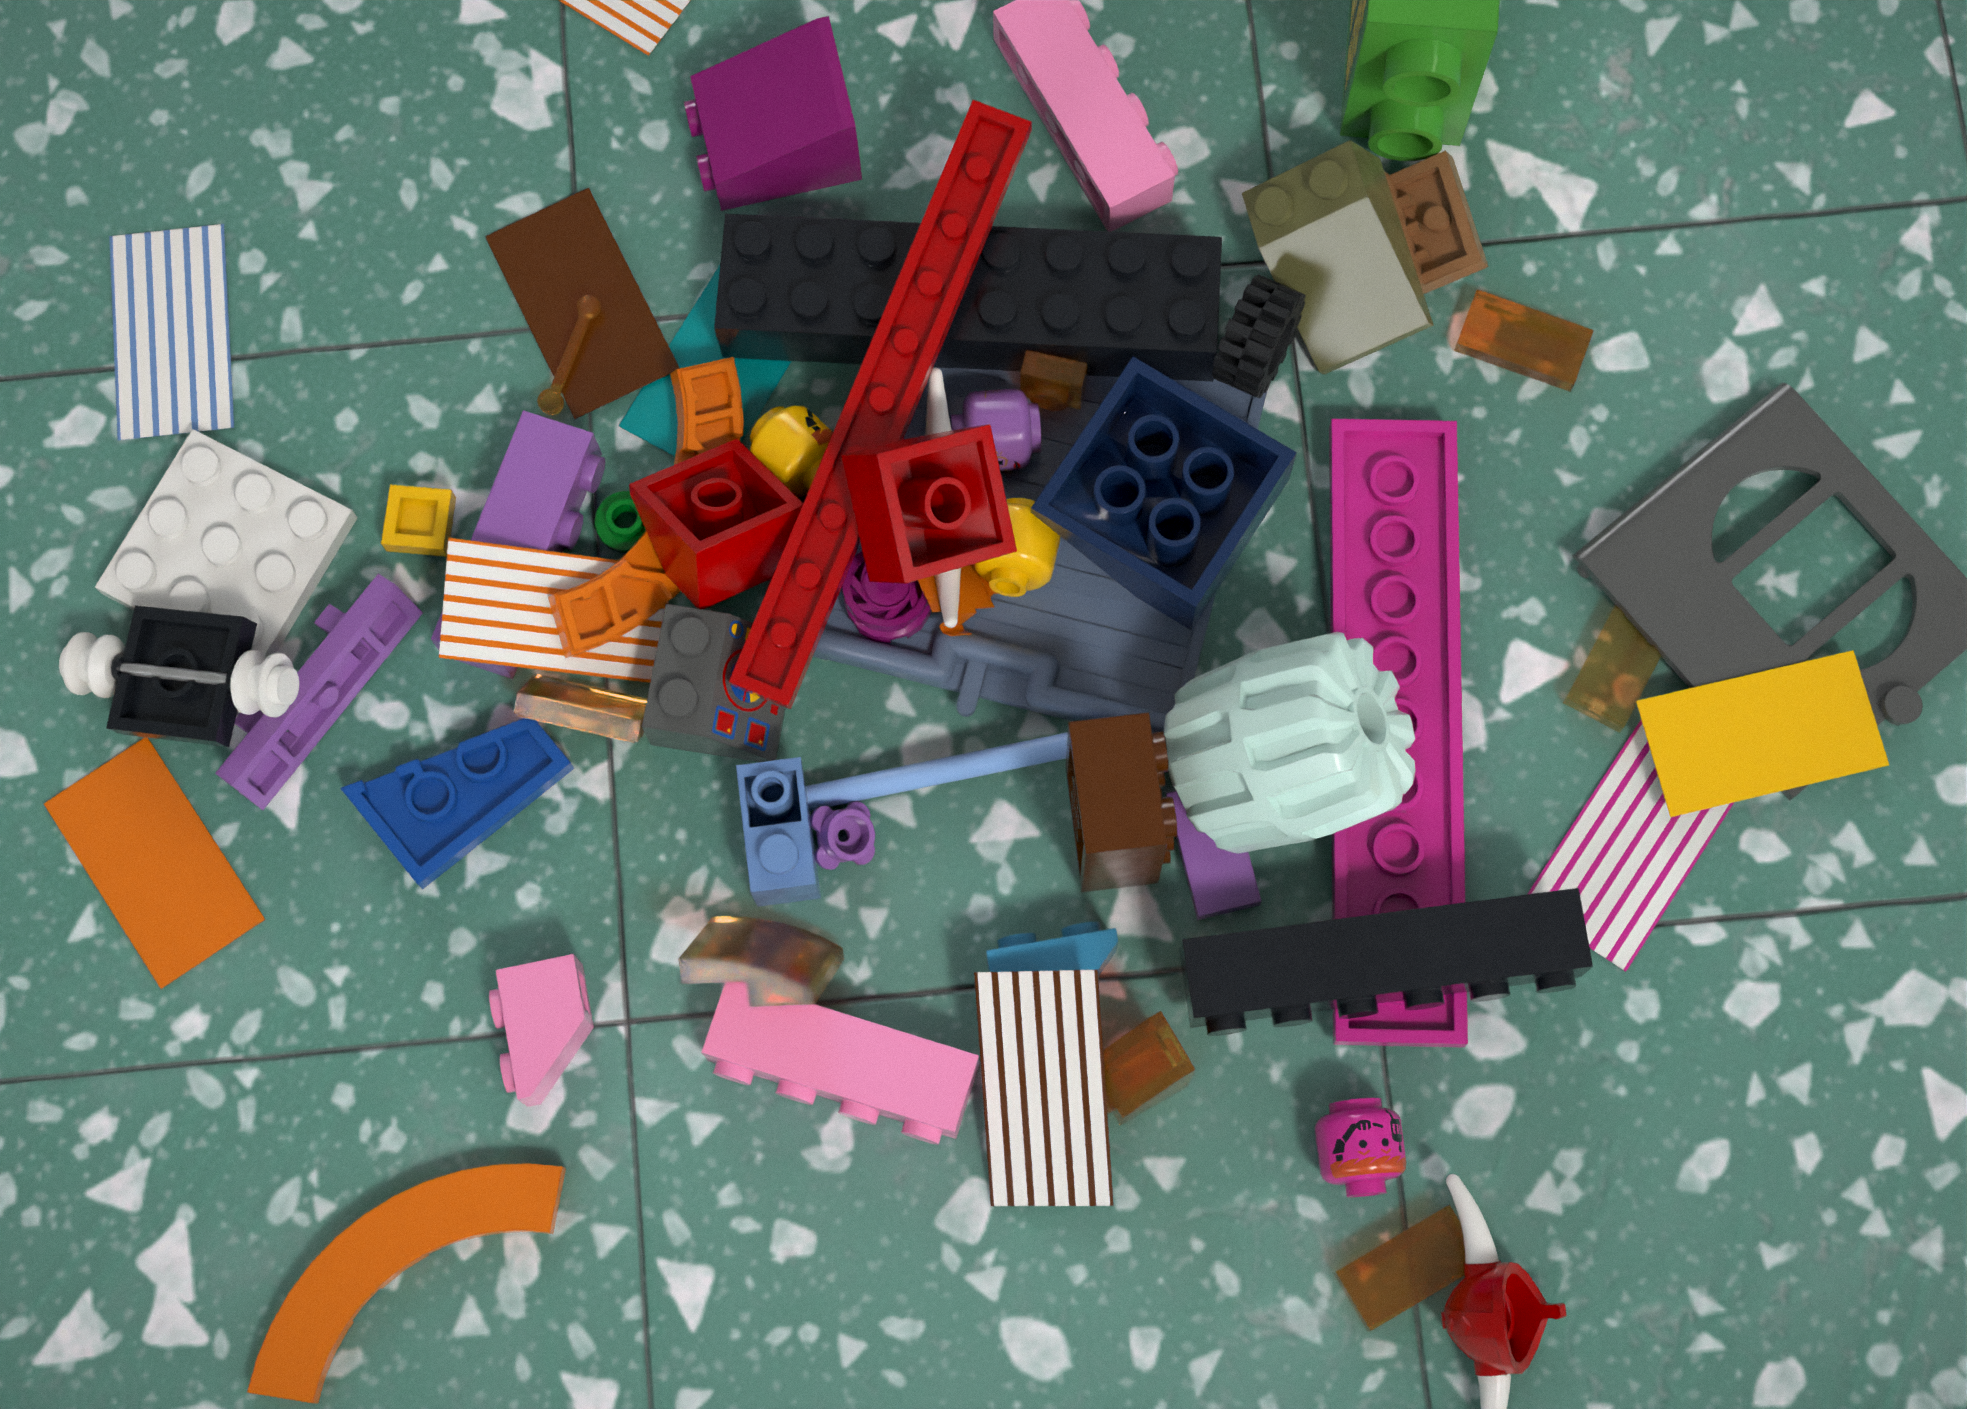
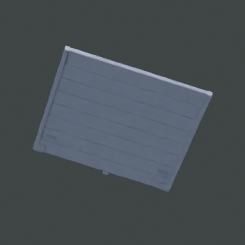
[813,367,1268,741]

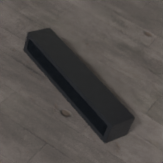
[1179,888,1593,1036]

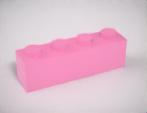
[993,0,1178,232]
[701,977,980,1145]

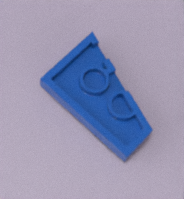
[340,715,575,889]

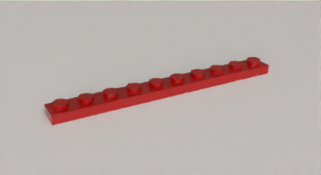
[729,100,1032,709]

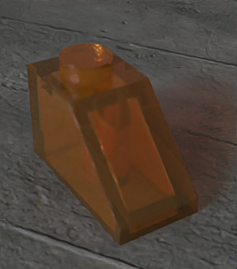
[1103,1011,1196,1126]

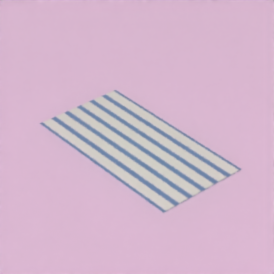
[109,224,234,441]

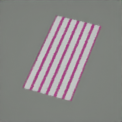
[1527,720,1734,972]

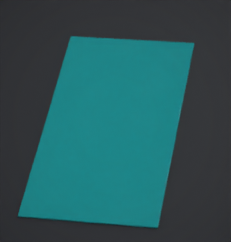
[619,265,792,456]

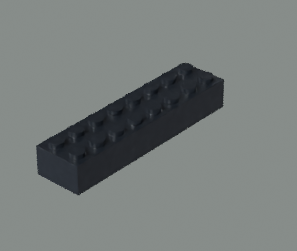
[714,214,1222,382]

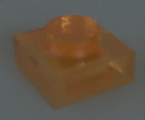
[1020,350,1087,411]

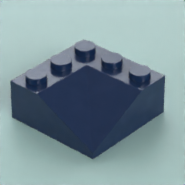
[1031,357,1297,630]

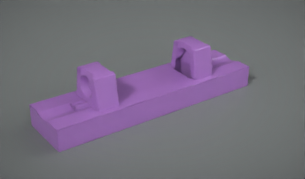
[215,573,423,810]

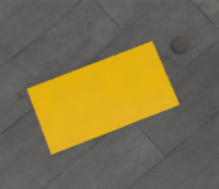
[1636,650,1889,817]

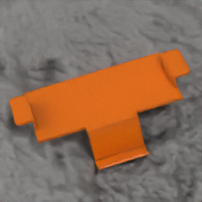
[918,564,998,636]

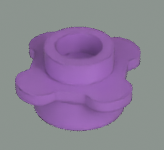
[810,802,875,870]

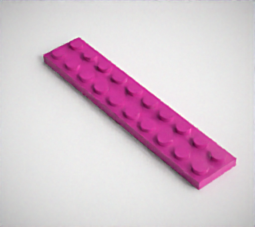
[1329,419,1468,1048]

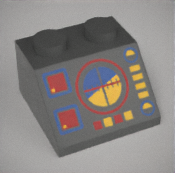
[642,604,786,762]

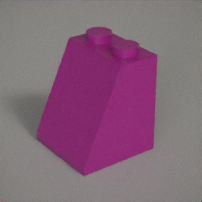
[684,16,862,211]

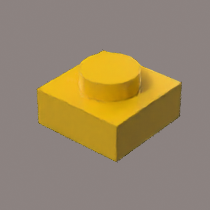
[381,484,456,557]

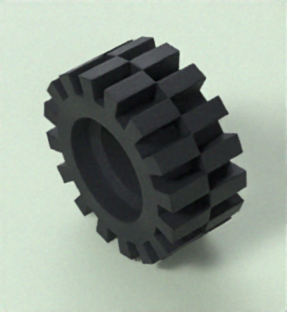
[1212,274,1306,398]

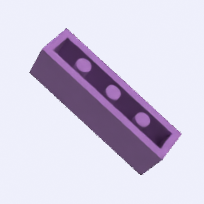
[431,410,605,679]

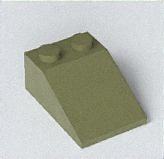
[1242,140,1434,375]

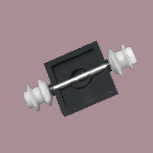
[59,605,299,747]

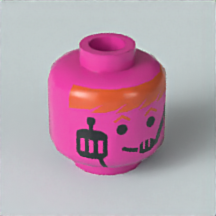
[1315,1098,1406,1198]

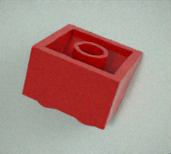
[841,424,1017,584]
[629,439,803,609]

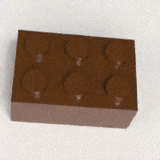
[1065,712,1178,892]

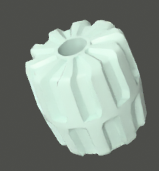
[1164,632,1416,854]

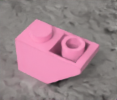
[489,954,594,1107]

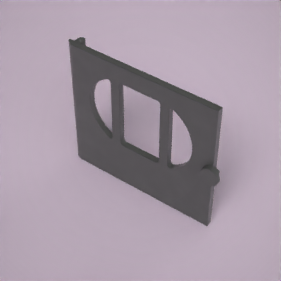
[1572,383,1967,801]

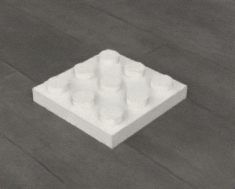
[95,429,358,658]

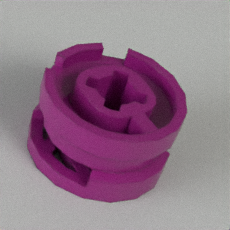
[842,551,931,643]

